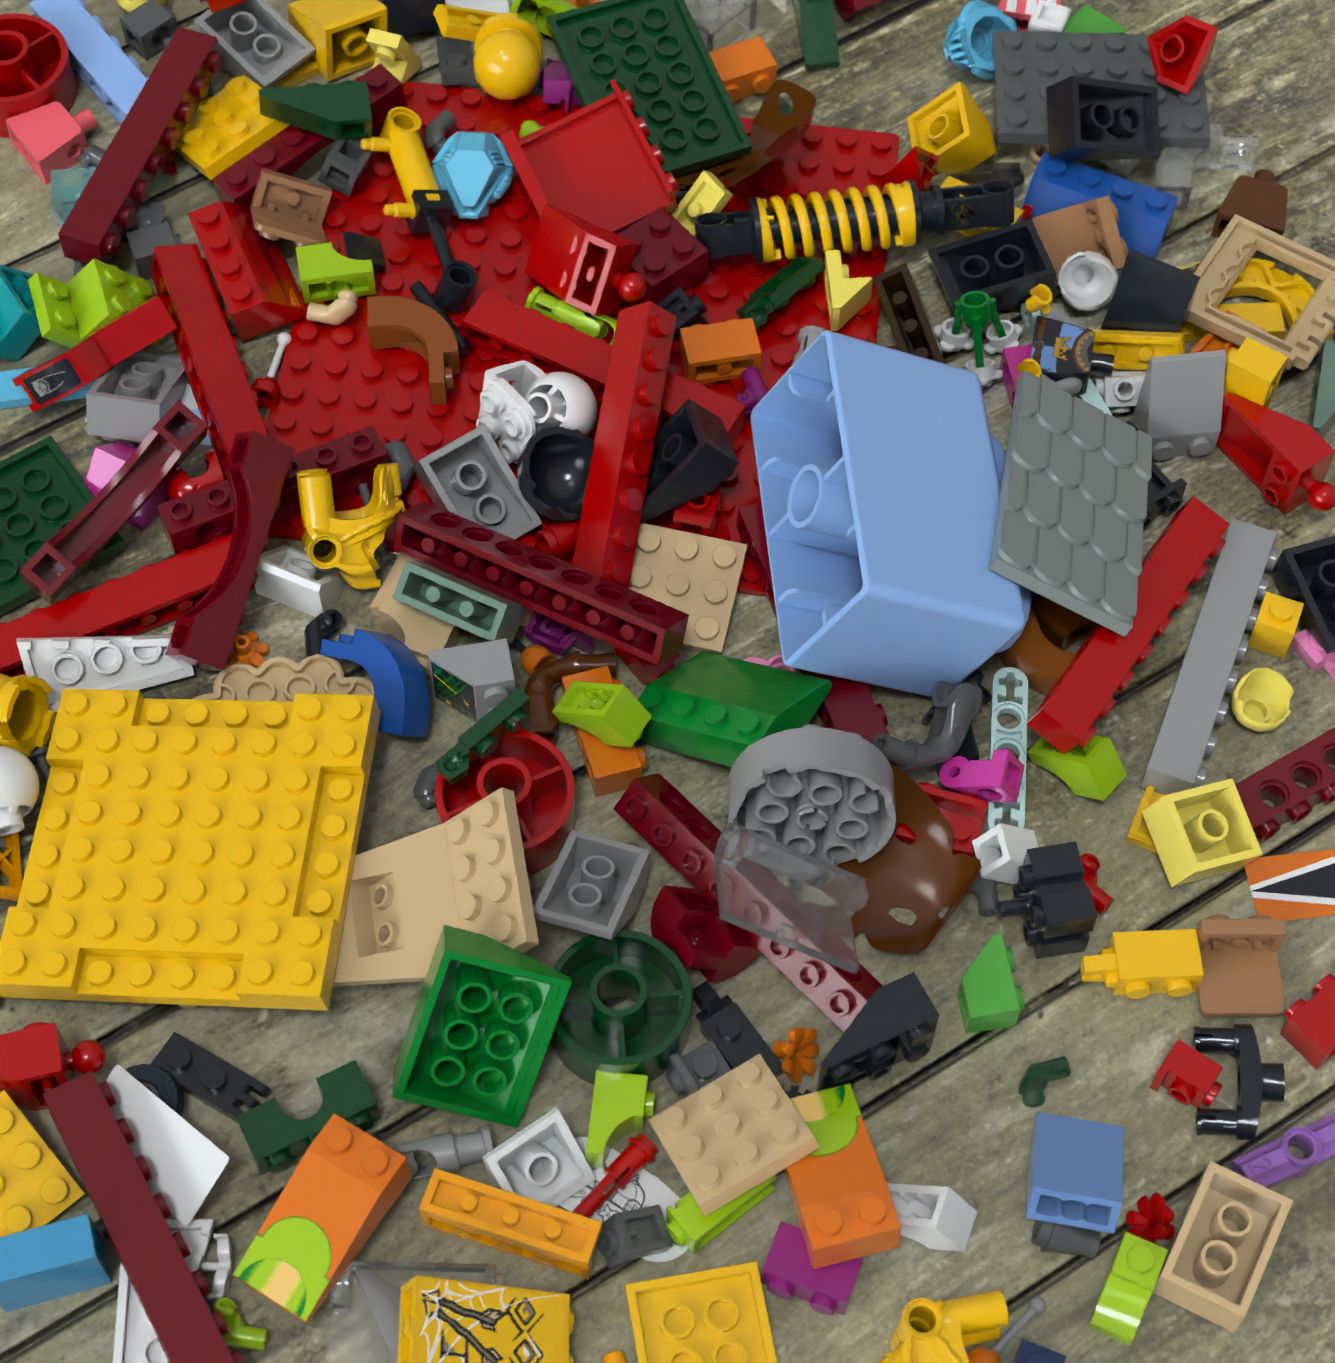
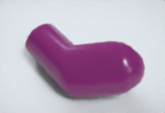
[736,366,768,414]

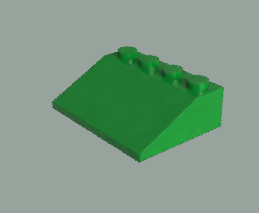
[637,651,833,767]
[393,925,572,1128]

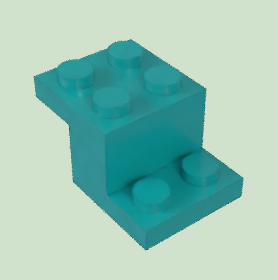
[0,265,41,362]

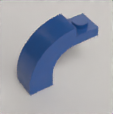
[320,629,430,738]

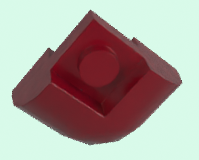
[650,885,761,982]

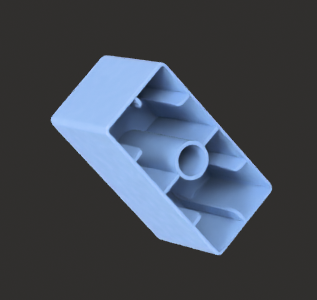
[751,330,1032,697]

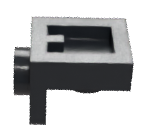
[657,287,709,342]

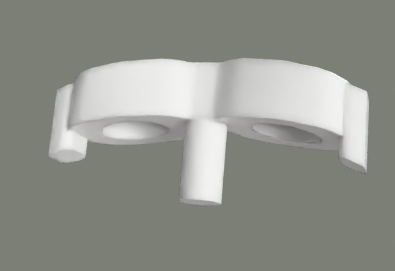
[202,1234,233,1301]

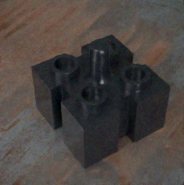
[998,841,1097,959]

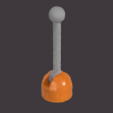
[967,1296,1046,1363]

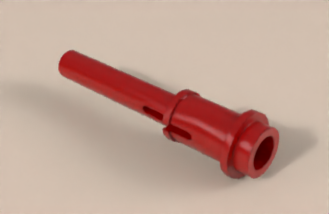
[572,1133,658,1218]

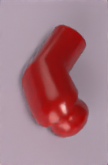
[1080,853,1114,915]

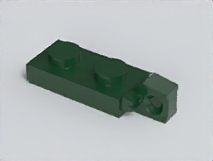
[736,257,826,328]
[435,688,530,785]

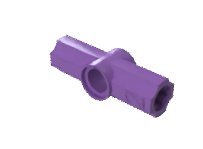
[1230,1113,1335,1188]

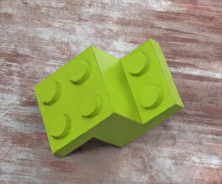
[28,258,165,348]

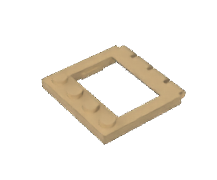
[1187,214,1335,370]

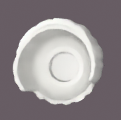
[1058,250,1118,311]

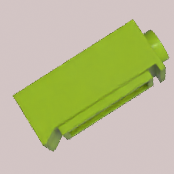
[665,1175,777,1255]

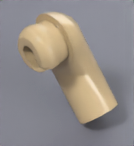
[307,289,358,325]

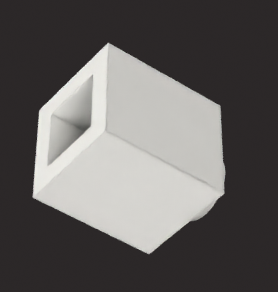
[972,823,1039,884]

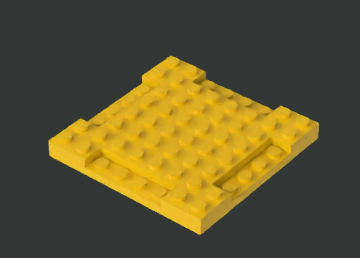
[0,689,381,1011]

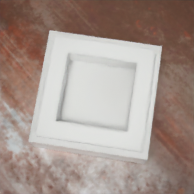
[1027,0,1072,33]

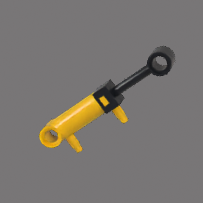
[360,107,479,312]

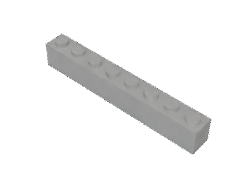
[1140,518,1279,795]

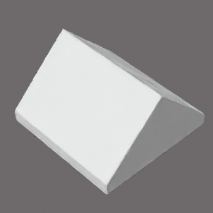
[255,544,347,617]
[483,1107,596,1207]

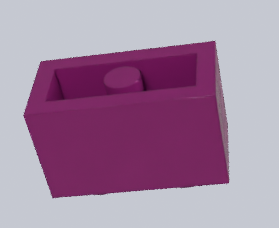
[761,1221,864,1315]

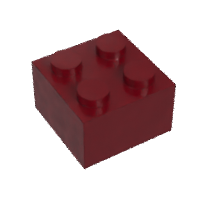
[617,206,709,304]

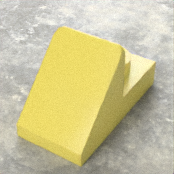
[366,28,423,85]
[671,170,733,238]
[823,250,873,331]

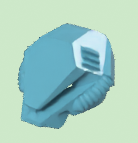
[943,0,1018,80]
[432,131,514,219]

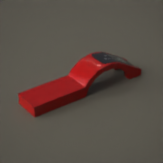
[12,294,178,412]

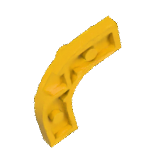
[1195,258,1335,340]

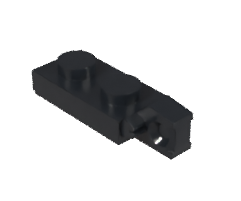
[692,981,783,1077]

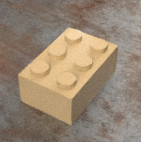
[1152,1161,1294,1333]

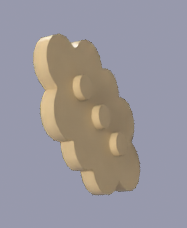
[193,654,375,701]

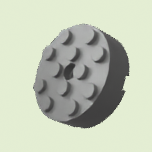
[728,724,896,873]

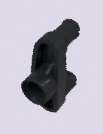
[1194,1024,1285,1140]

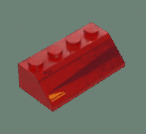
[187,200,307,342]

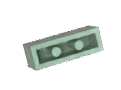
[393,561,526,643]

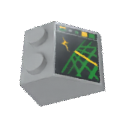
[427,638,515,723]

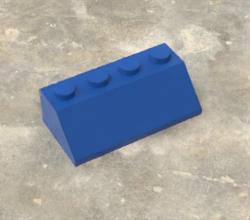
[1022,152,1179,259]

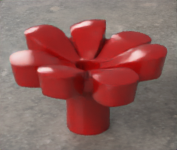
[1125,1192,1175,1244]

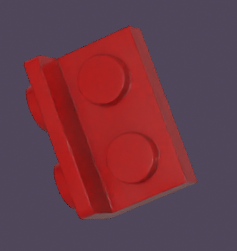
[895,782,988,857]

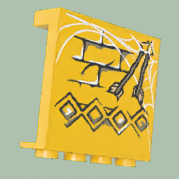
[397,1275,574,1363]

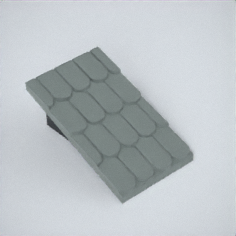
[989,370,1153,637]

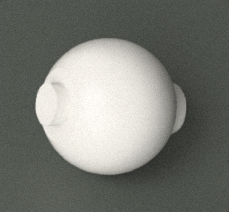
[524,372,597,436]
[0,746,40,836]

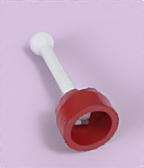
[250,332,291,409]

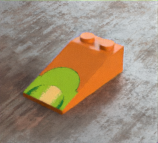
[784,1083,901,1270]
[233,1113,412,1324]

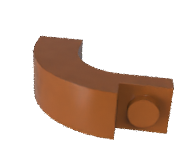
[367,296,460,405]
[997,607,1076,696]

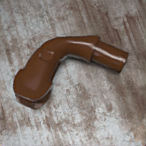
[521,651,616,746]

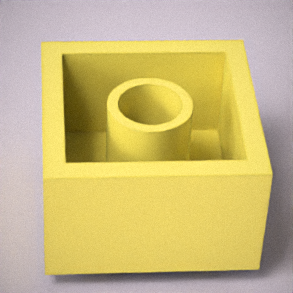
[1142,778,1263,888]

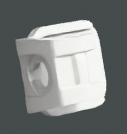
[476,360,549,464]

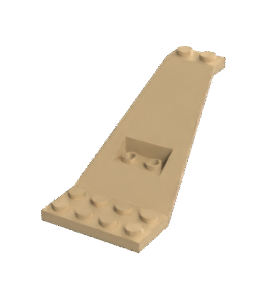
[178,787,539,1010]

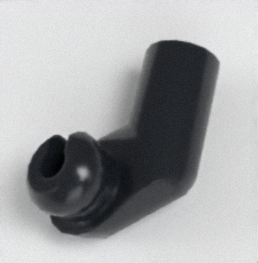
[304,609,343,657]

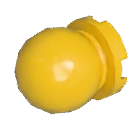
[473,13,543,100]
[0,673,56,757]

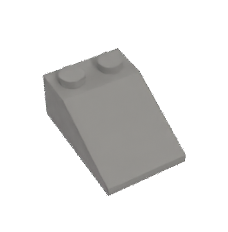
[194,0,316,89]
[1132,349,1227,460]
[86,350,188,444]
[413,424,542,539]
[533,829,650,940]

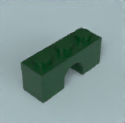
[236,1060,381,1175]

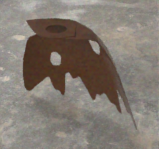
[674,79,816,189]
[799,762,981,953]

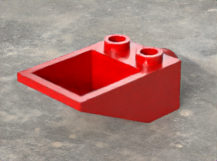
[524,203,647,316]
[1216,393,1335,515]
[0,1022,106,1112]

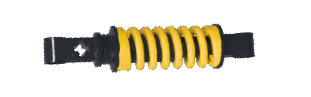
[694,179,1014,266]

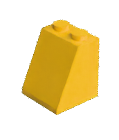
[288,0,387,82]

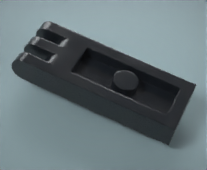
[150,1032,270,1123]

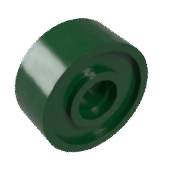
[550,930,692,1084]

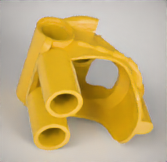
[296,463,406,589]
[879,1289,1009,1363]

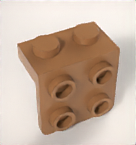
[250,168,332,247]
[1032,196,1128,286]
[1196,915,1287,1017]

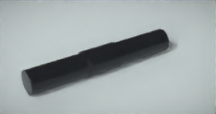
[410,281,471,356]

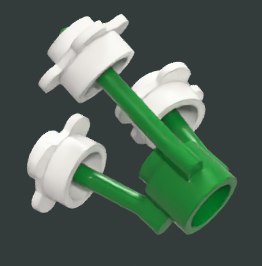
[934,291,1023,388]

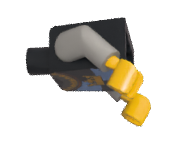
[1016,284,1115,397]

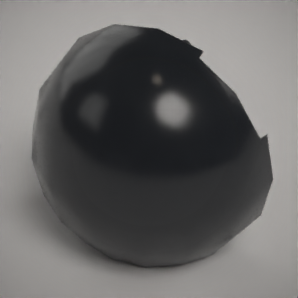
[517,426,594,522]

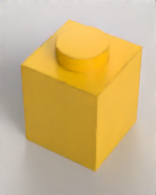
[1248,591,1304,659]

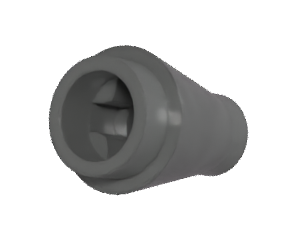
[1031,1220,1101,1258]

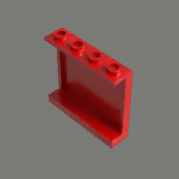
[499,79,679,234]

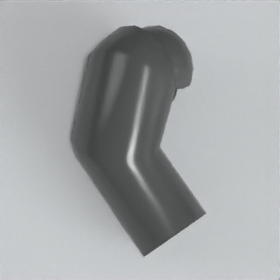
[969,871,999,917]

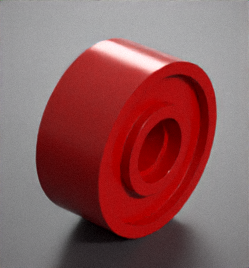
[0,13,77,138]
[435,729,576,876]

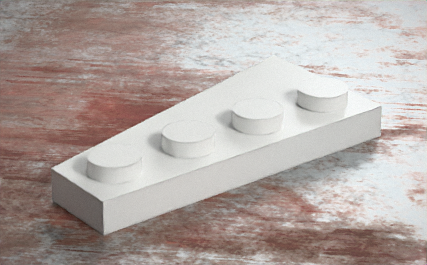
[16,635,195,712]
[113,1219,215,1363]

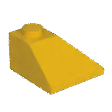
[907,81,996,173]

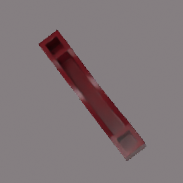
[213,63,407,207]
[20,400,208,605]
[165,431,294,671]

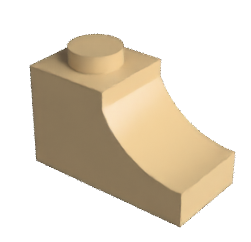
[378,597,459,676]

